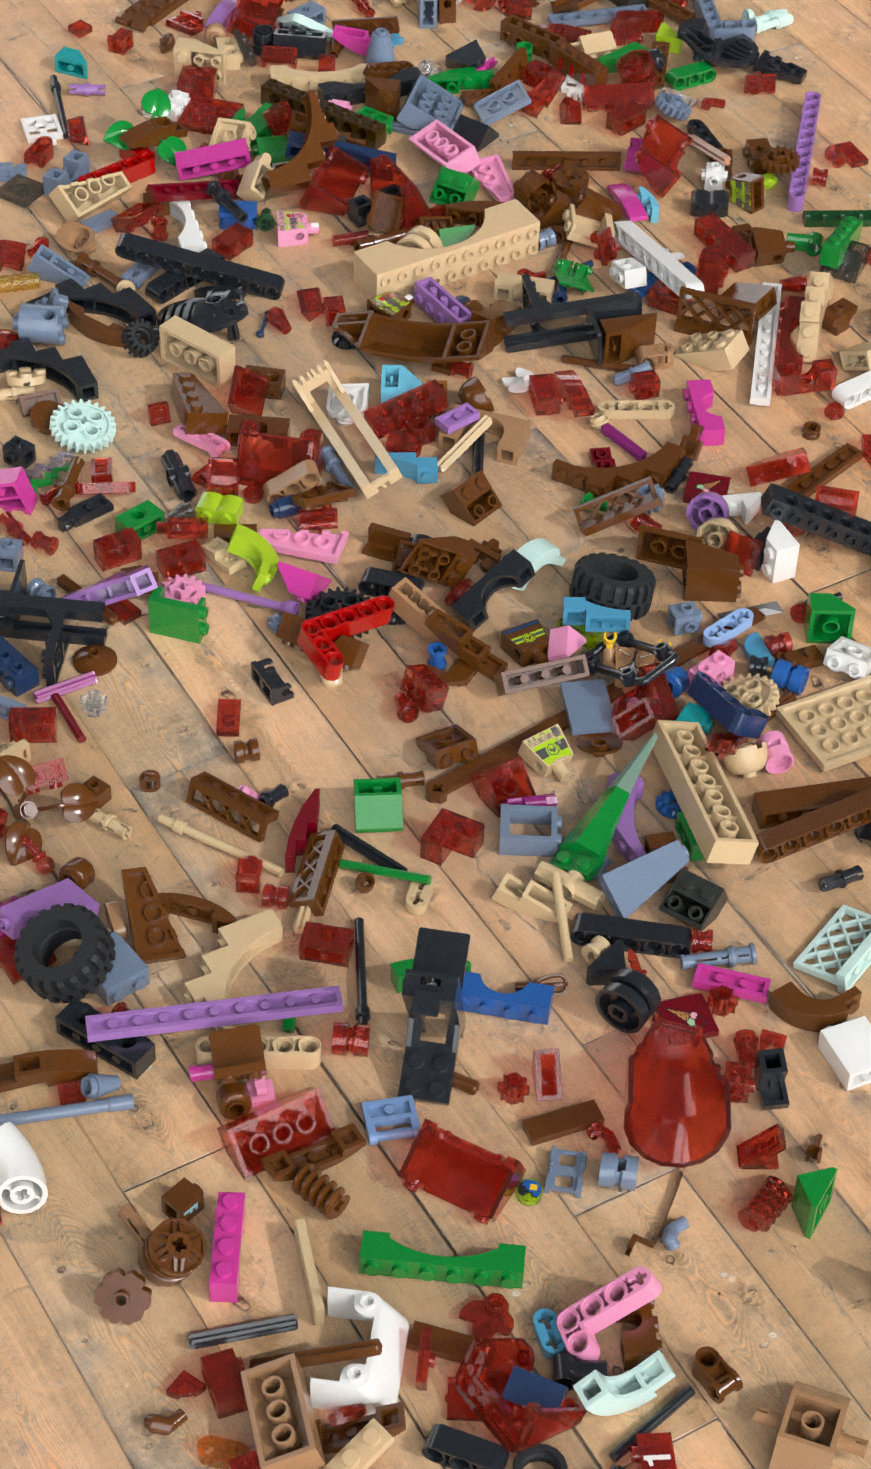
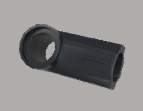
[551,1353,607,1391]

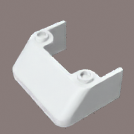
[310,1286,409,1415]

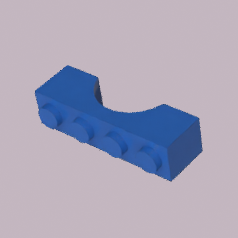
[461,971,554,1025]

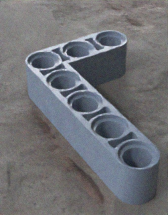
[693,0,756,41]

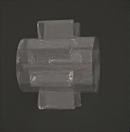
[80,690,108,718]

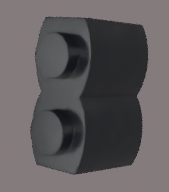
[691,189,729,218]

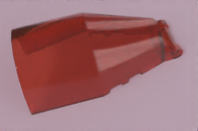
[623,1014,731,1168]

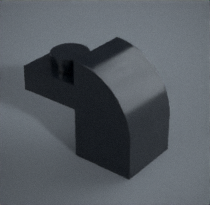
[754,1048,790,1110]

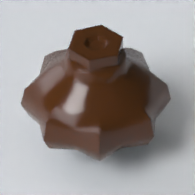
[159,33,175,54]

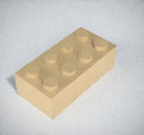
[159,315,236,389]

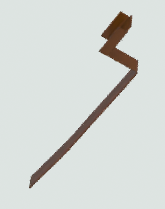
[625,1168,685,1257]

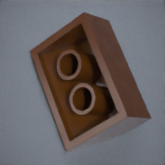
[636,524,706,569]

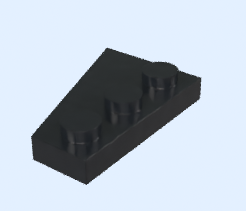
[752,50,807,84]

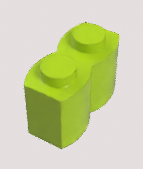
[195,491,244,524]

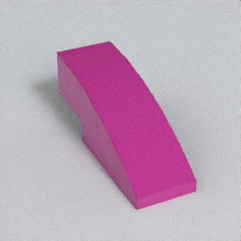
[332,24,371,57]

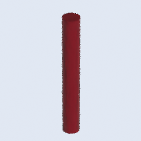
[51,693,86,743]

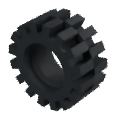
[121,319,160,358]

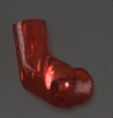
[701,98,726,111]
[586,1122,621,1153]

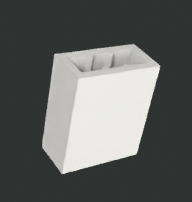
[817,1016,871,1091]

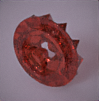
[445,578,473,606]

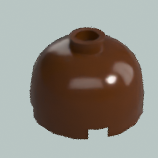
[457,376,494,412]

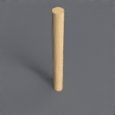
[550,872,574,962]

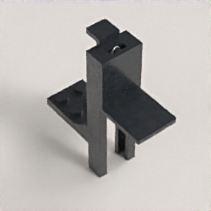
[503,274,642,366]
[0,559,108,686]
[398,927,470,1106]

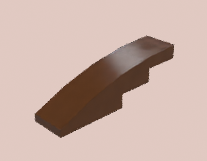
[424,608,508,682]

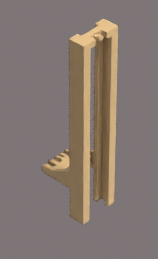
[291,359,403,499]

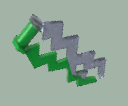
[23,452,74,493]

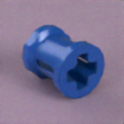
[427,642,447,670]

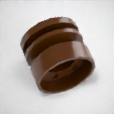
[138,1218,206,1287]

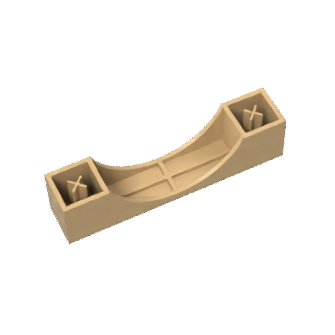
[354,199,540,299]

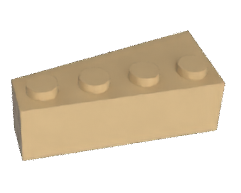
[49,171,132,222]

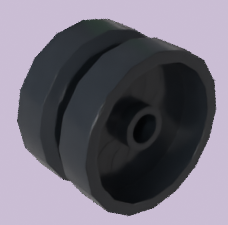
[596,968,661,1034]

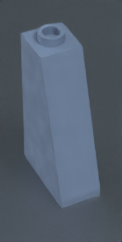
[598,840,689,918]

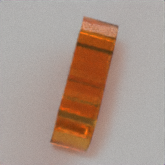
[197,1435,251,1469]

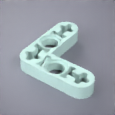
[275,13,333,41]

